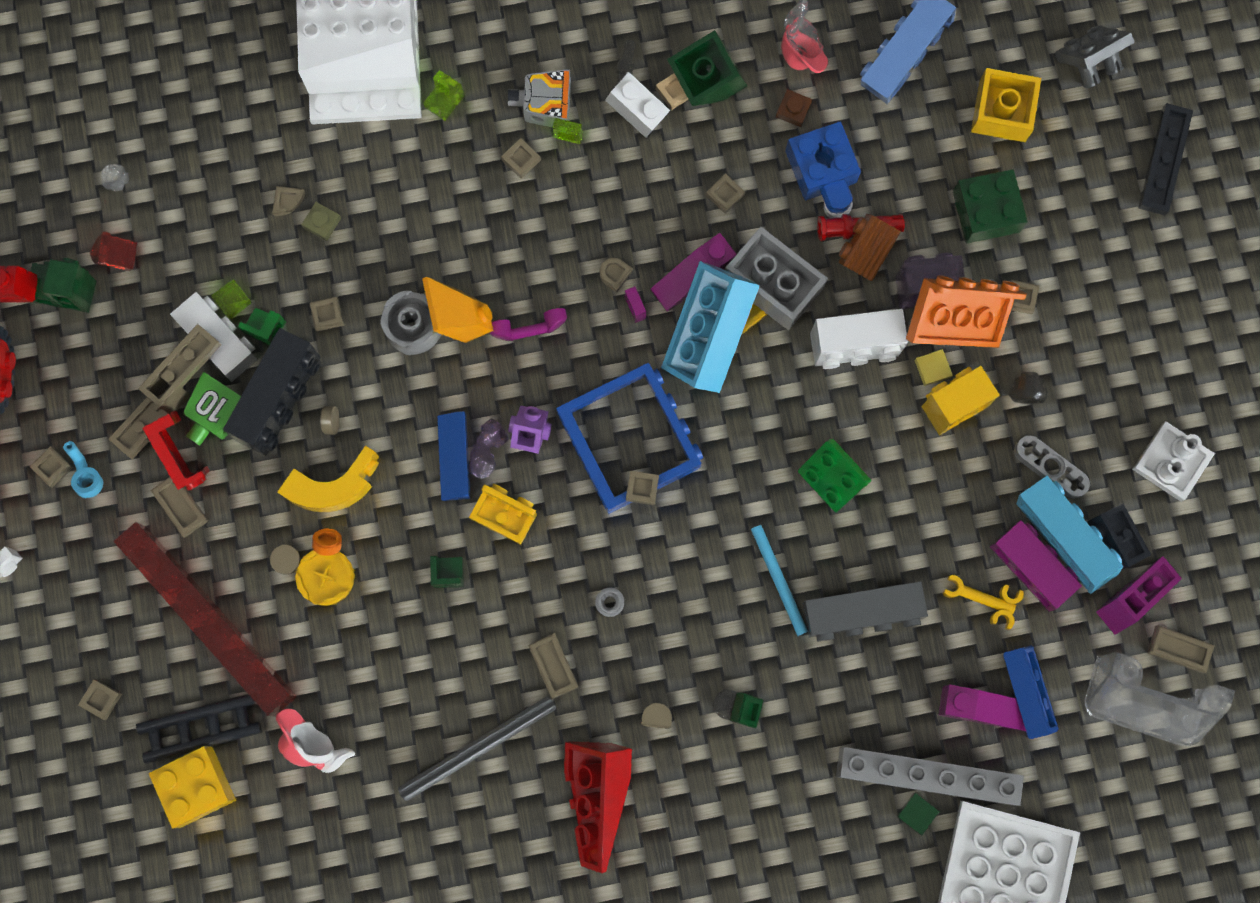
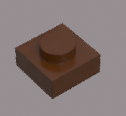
[776,89,813,127]

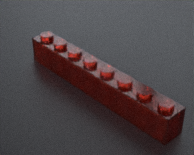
[113,522,297,717]

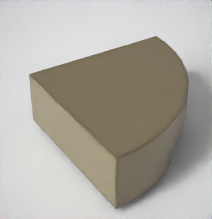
[272,186,306,216]

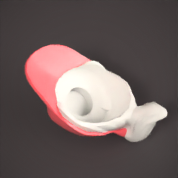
[276,709,355,773]

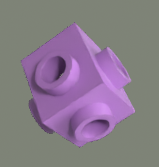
[508,406,552,454]

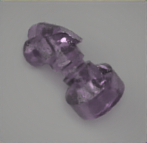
[468,418,509,478]

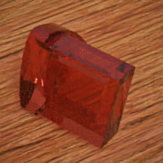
[90,231,138,271]

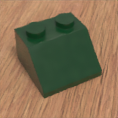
[667,30,747,107]

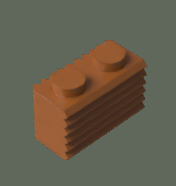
[839,214,901,281]

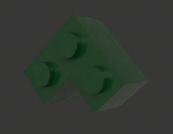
[31,258,97,313]

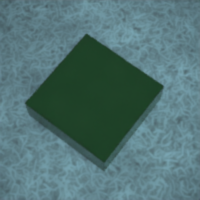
[730,692,763,728]
[896,793,940,836]

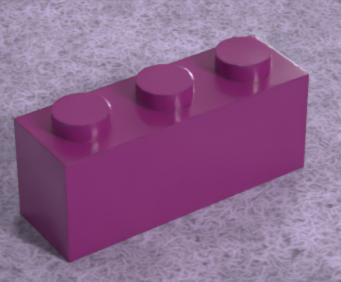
[990,520,1082,612]

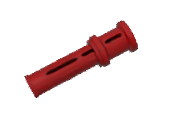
[817,214,905,241]

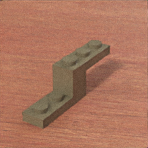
[108,324,222,460]

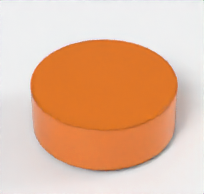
[312,528,342,556]

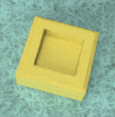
[915,349,953,386]

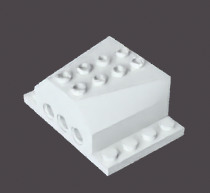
[296,0,422,124]

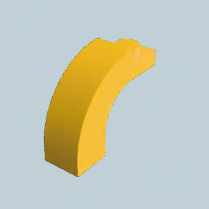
[277,445,379,512]

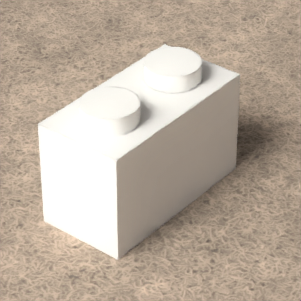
[605,72,670,138]

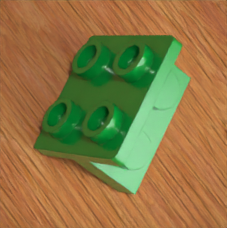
[798,439,872,512]

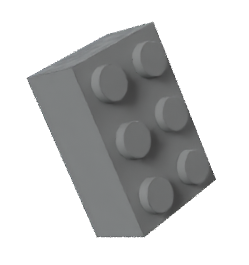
[725,227,828,331]

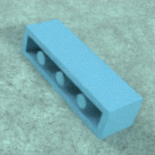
[1016,476,1123,594]

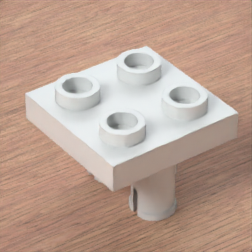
[1132,421,1215,502]

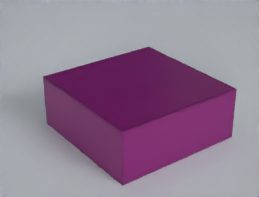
[625,286,646,323]

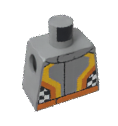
[508,69,571,130]

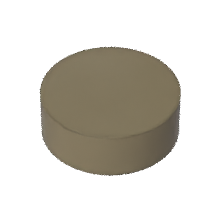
[320,406,339,435]
[270,545,301,575]

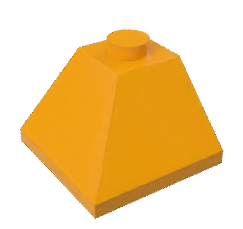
[422,277,494,343]

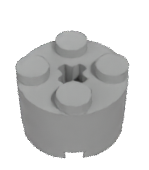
[381,291,442,355]

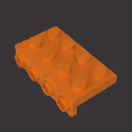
[906,275,1027,348]

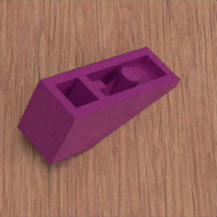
[650,233,737,312]
[1096,556,1182,635]
[938,685,1026,732]

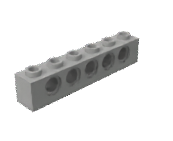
[836,747,1024,806]

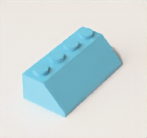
[661,261,760,393]

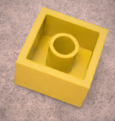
[971,68,1042,142]
[921,366,1000,436]
[148,746,236,829]

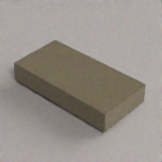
[151,477,208,538]
[1147,625,1215,674]
[528,633,579,699]

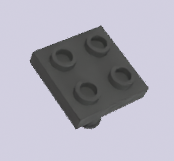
[1055,25,1134,88]

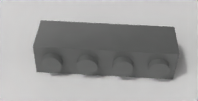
[802,582,928,642]

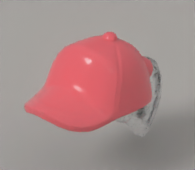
[781,0,828,73]

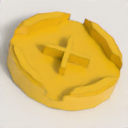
[295,550,355,606]

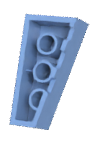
[860,0,956,105]

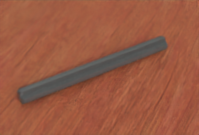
[398,696,556,801]

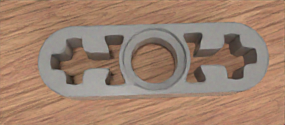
[1014,435,1090,499]

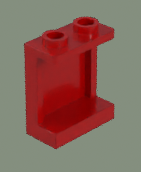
[142,410,210,491]

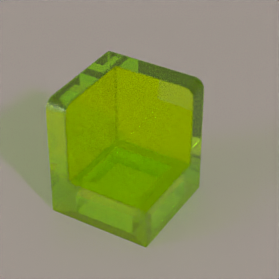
[423,70,465,121]

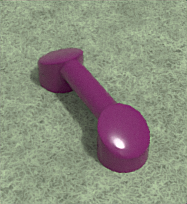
[489,308,567,341]

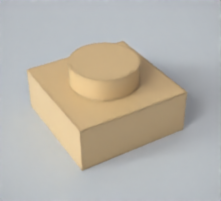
[656,73,688,111]

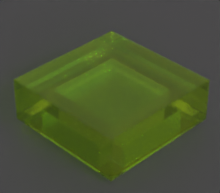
[552,118,583,144]
[211,279,252,320]

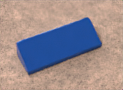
[437,411,470,501]
[1003,645,1059,739]

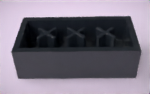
[223,328,321,456]

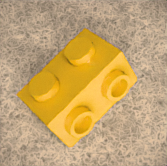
[469,484,537,545]

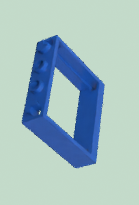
[556,363,703,514]

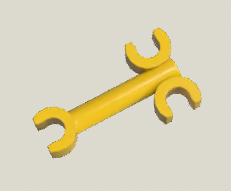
[942,575,1024,630]

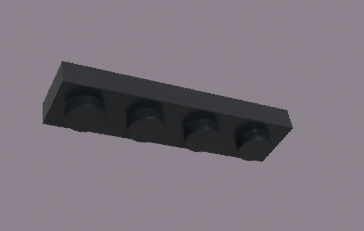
[1138,103,1193,216]

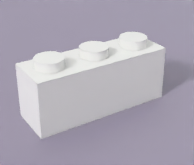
[170,292,258,382]

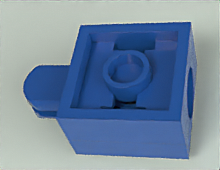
[785,121,861,214]

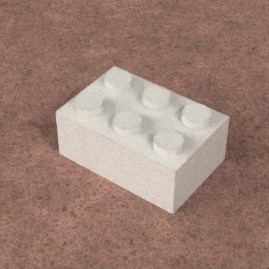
[810,309,908,369]

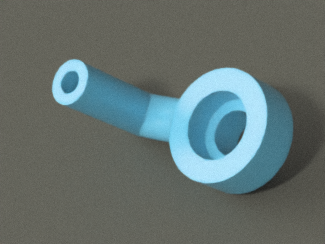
[63,441,104,498]

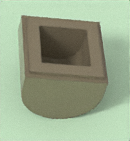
[641,703,672,729]

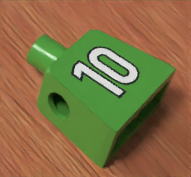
[183,372,241,446]

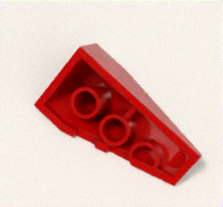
[564,741,632,873]

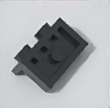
[1087,503,1151,570]

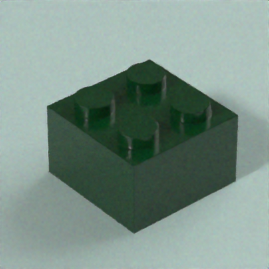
[953,169,1028,244]

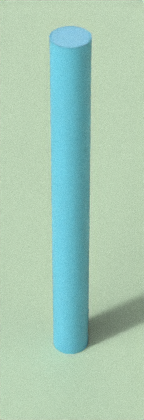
[751,525,808,636]

